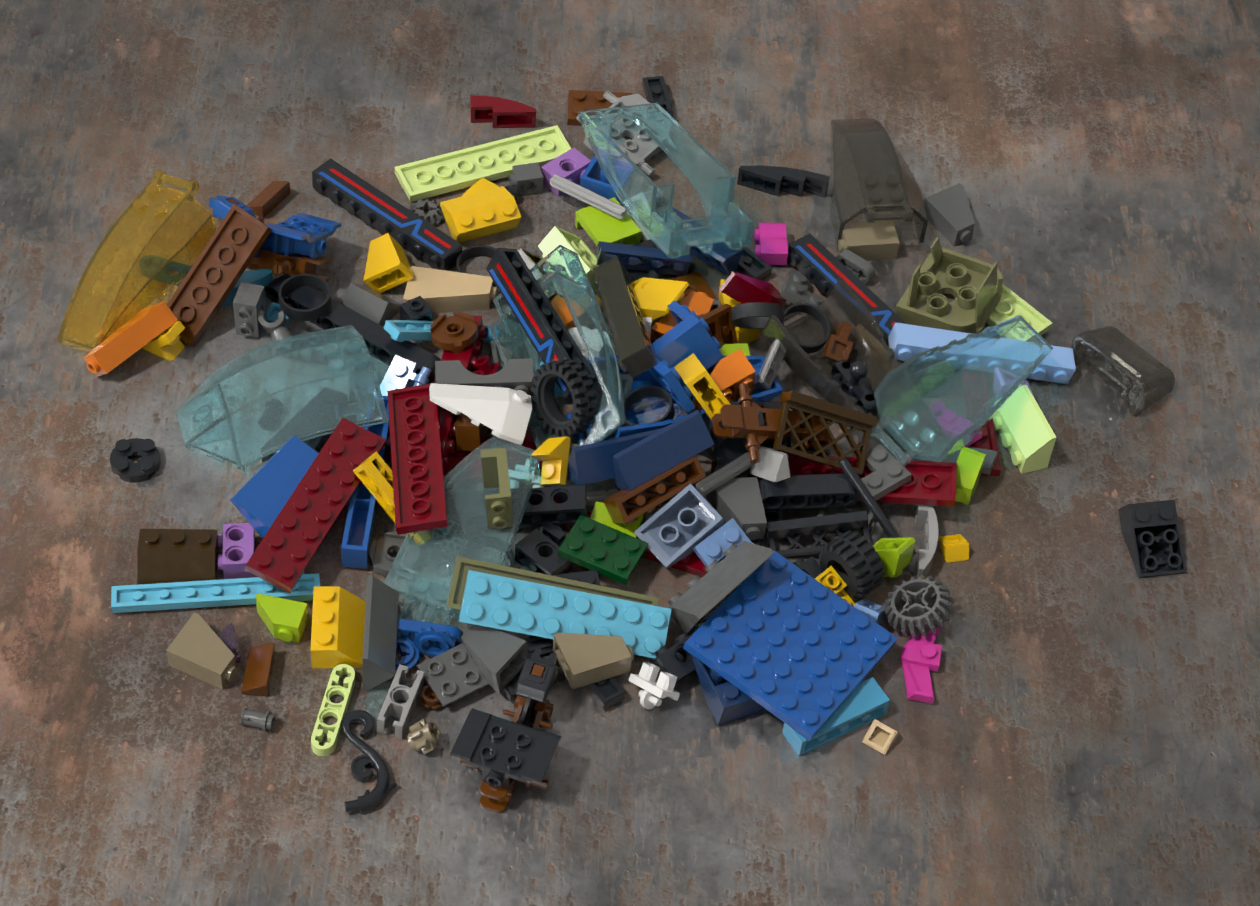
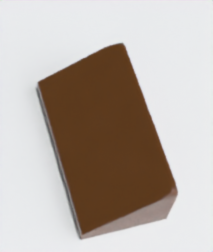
[247,181,291,218]
[241,643,276,696]

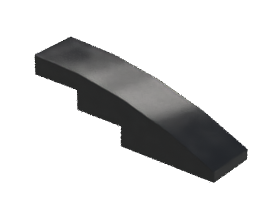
[737,165,830,198]

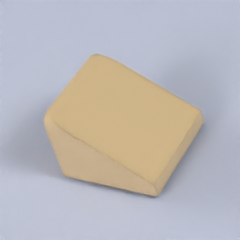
[862,719,900,755]

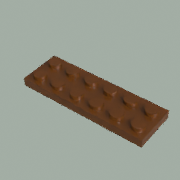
[167,204,272,347]

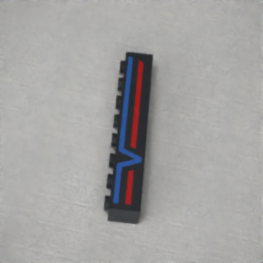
[312,158,462,271]
[787,233,915,371]
[486,248,598,399]

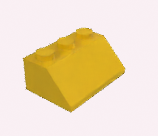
[440,186,521,243]
[311,586,366,668]

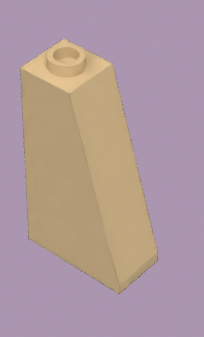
[403,266,497,314]

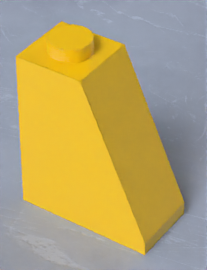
[363,233,414,293]
[674,353,731,420]

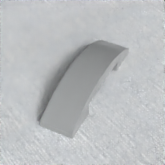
[915,504,938,579]

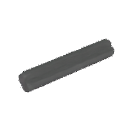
[695,452,754,496]

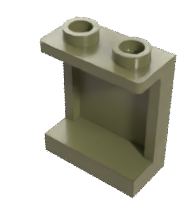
[480,447,513,529]

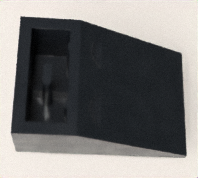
[1118,500,1187,577]

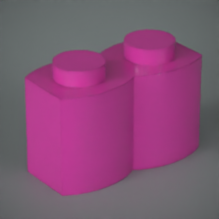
[753,222,788,265]

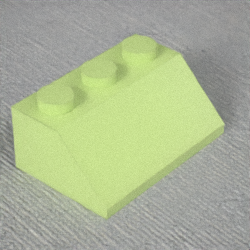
[538,226,613,293]
[992,385,1057,474]

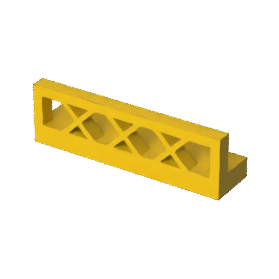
[353,451,433,547]

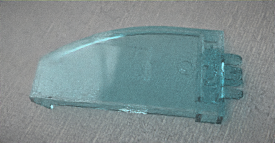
[384,436,540,625]

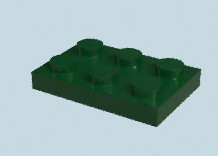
[558,515,649,585]

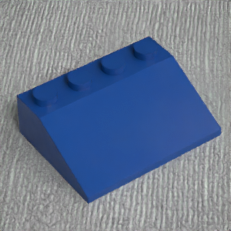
[230,435,319,538]

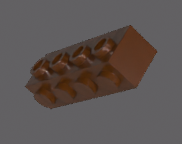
[603,455,706,525]

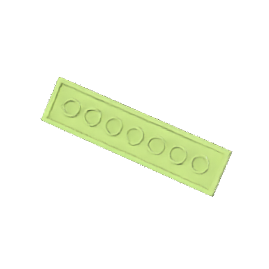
[395,125,571,202]

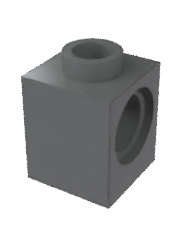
[509,162,543,197]

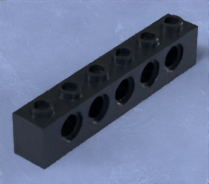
[446,485,588,531]

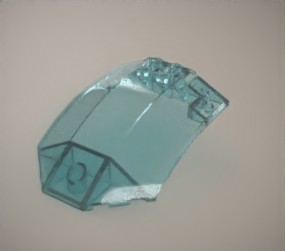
[175,325,388,471]

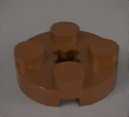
[430,312,479,354]

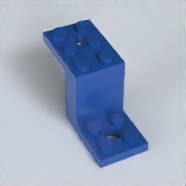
[638,301,723,413]

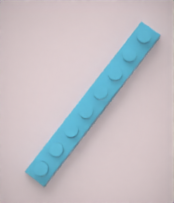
[111,573,320,613]

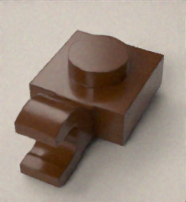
[822,322,853,362]

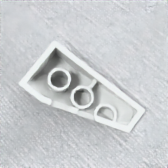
[429,383,532,445]

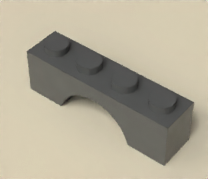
[435,358,534,396]

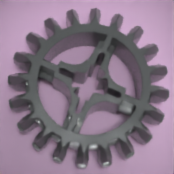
[884,574,953,639]

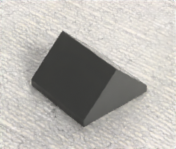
[341,283,400,327]

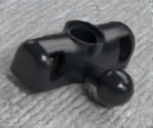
[831,360,881,416]

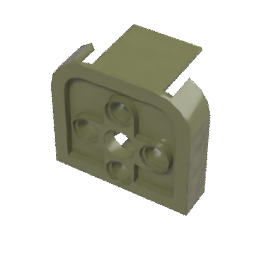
[896,237,1003,334]

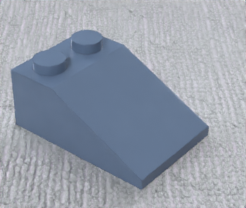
[634,483,725,569]

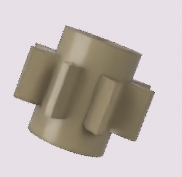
[407,719,441,755]

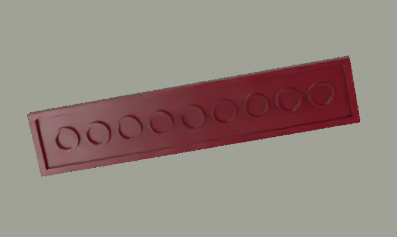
[710,455,957,507]

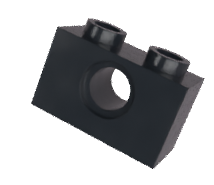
[515,528,572,575]

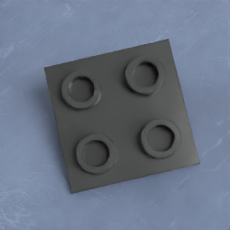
[417,643,489,707]

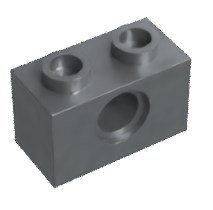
[233,282,266,338]

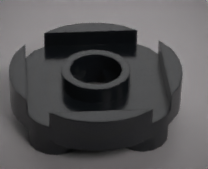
[110,438,161,483]

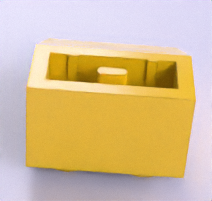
[607,277,689,327]

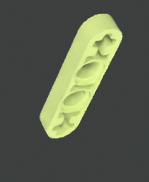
[311,664,355,757]

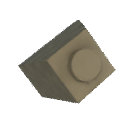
[838,212,900,261]
[166,612,237,690]
[553,633,634,690]

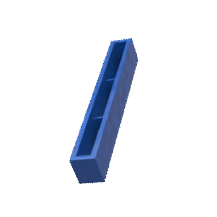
[341,394,390,569]

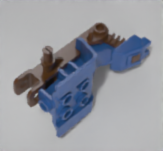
[209,195,342,282]

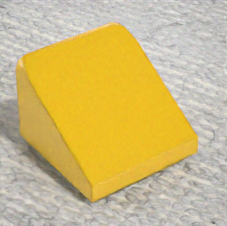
[938,534,969,563]

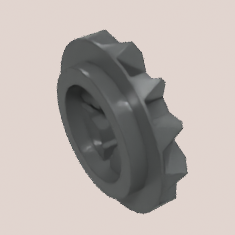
[409,198,444,226]

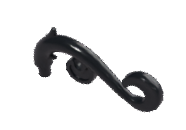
[341,710,397,813]

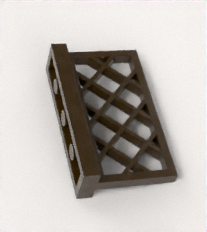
[773,391,878,475]

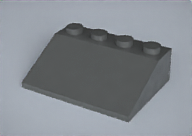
[668,541,775,633]

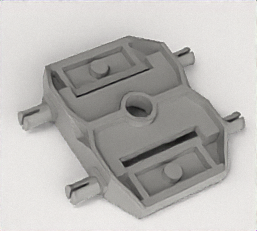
[576,90,681,177]

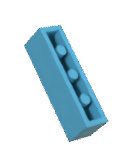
[782,677,890,756]

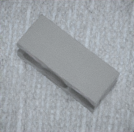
[377,664,425,740]

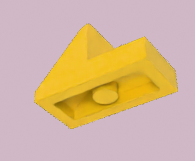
[142,321,185,361]
[531,436,571,487]

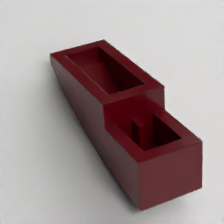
[470,95,536,128]

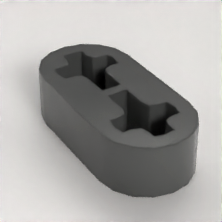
[836,250,875,284]

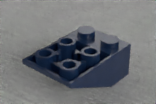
[691,654,765,725]

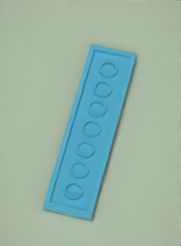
[458,570,672,659]

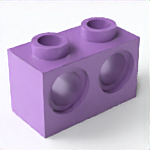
[218,523,255,579]

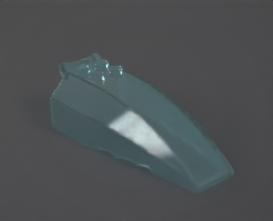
[871,315,1053,467]

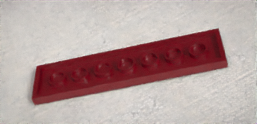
[387,383,448,535]
[245,417,386,593]

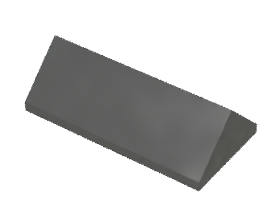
[362,576,399,691]

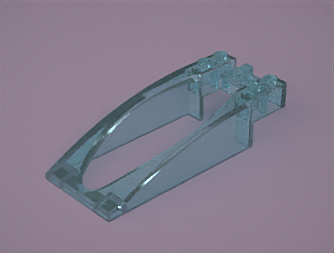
[578,103,754,258]
[489,245,625,462]

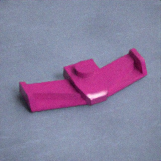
[900,627,942,704]

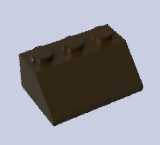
[137,529,219,585]

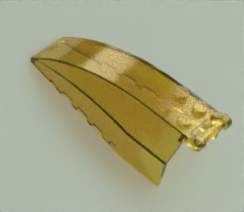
[57,170,217,352]

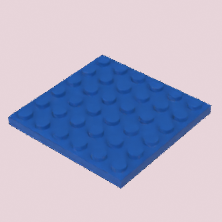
[683,550,898,741]

